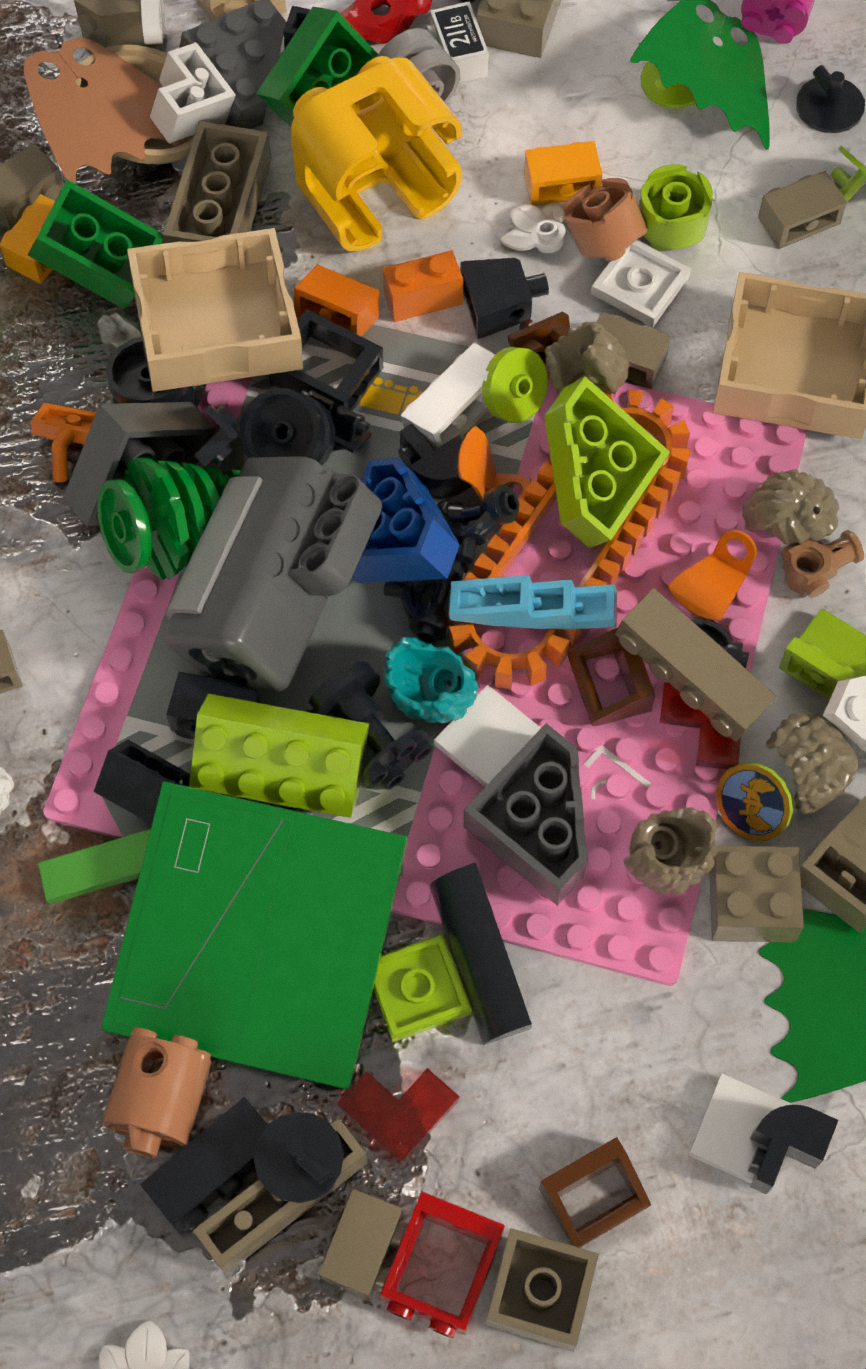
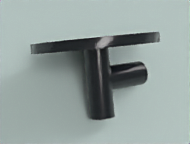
[796,65,865,133]
[254,1112,344,1204]

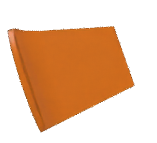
[457,426,530,502]
[668,530,757,621]

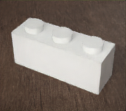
[400,343,496,450]

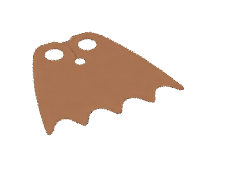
[24,37,179,183]

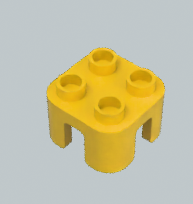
[291,56,462,252]

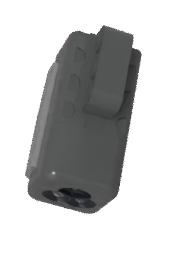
[164,456,382,692]

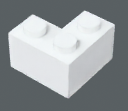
[150,42,236,143]

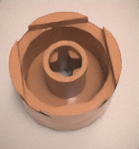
[563,178,648,261]

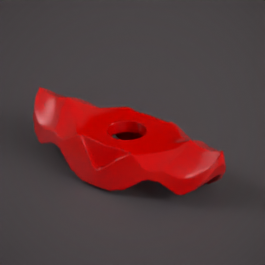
[340,0,432,44]

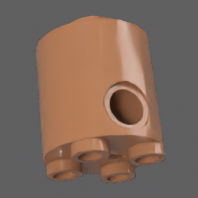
[102,1028,212,1158]

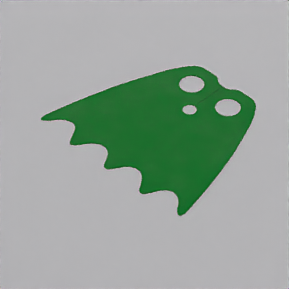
[630,0,770,150]
[759,909,866,1103]

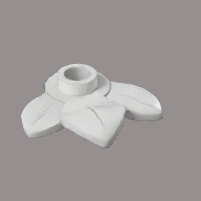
[500,203,567,253]
[99,1321,190,1369]

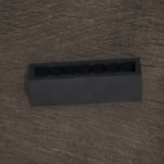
[94,739,232,824]
[429,862,532,1045]

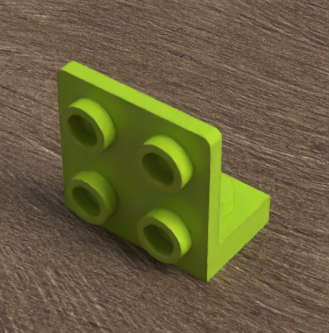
[779,609,866,701]

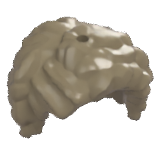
[545,322,630,396]
[742,469,840,544]
[766,712,858,814]
[624,807,717,895]

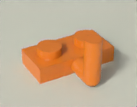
[31,403,97,482]

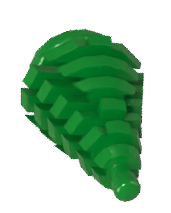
[97,457,241,581]

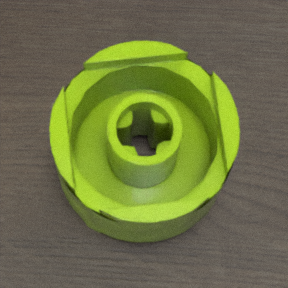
[639,164,713,251]

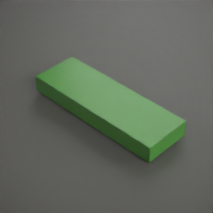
[38,829,151,905]

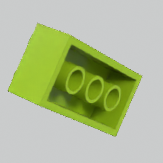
[189,694,369,818]

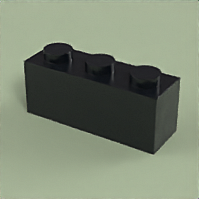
[140,1097,268,1233]

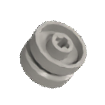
[377,28,460,104]

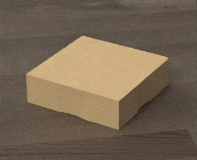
[127,228,303,392]
[713,272,866,439]

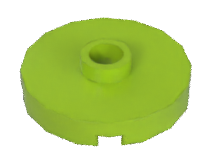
[482,347,548,423]

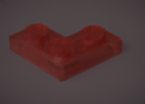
[659,682,741,770]
[337,1068,460,1165]

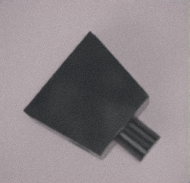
[460,258,549,339]

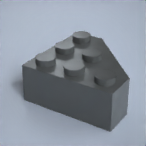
[179,0,286,129]
[63,402,216,526]
[463,723,588,906]

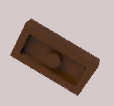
[567,628,655,726]
[539,1137,651,1248]

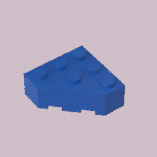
[352,458,460,583]

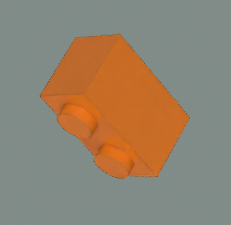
[383,250,463,322]
[294,264,380,337]

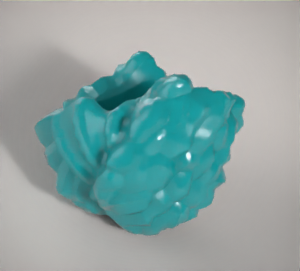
[384,637,478,723]

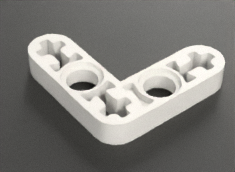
[141,0,168,45]

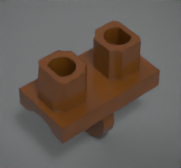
[507,311,570,365]

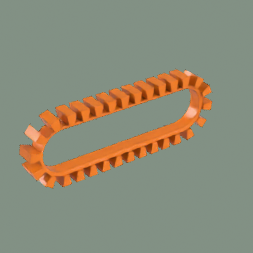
[449,390,691,689]

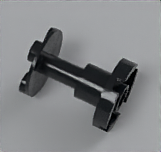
[306,661,433,790]

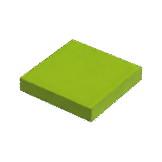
[373,933,472,1043]

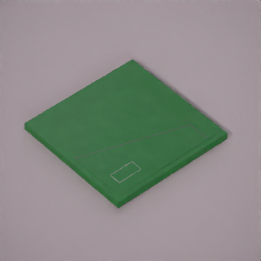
[101,781,408,1090]

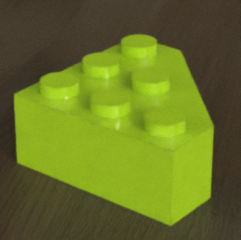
[544,376,670,548]

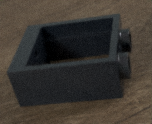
[269,309,384,415]

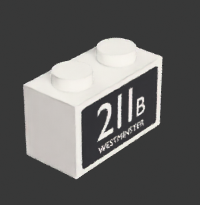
[426,2,489,83]

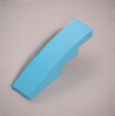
[449,575,617,629]

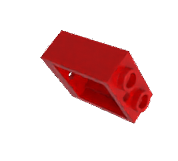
[380,1191,505,1338]

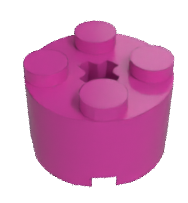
[741,0,815,44]

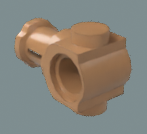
[781,530,864,598]

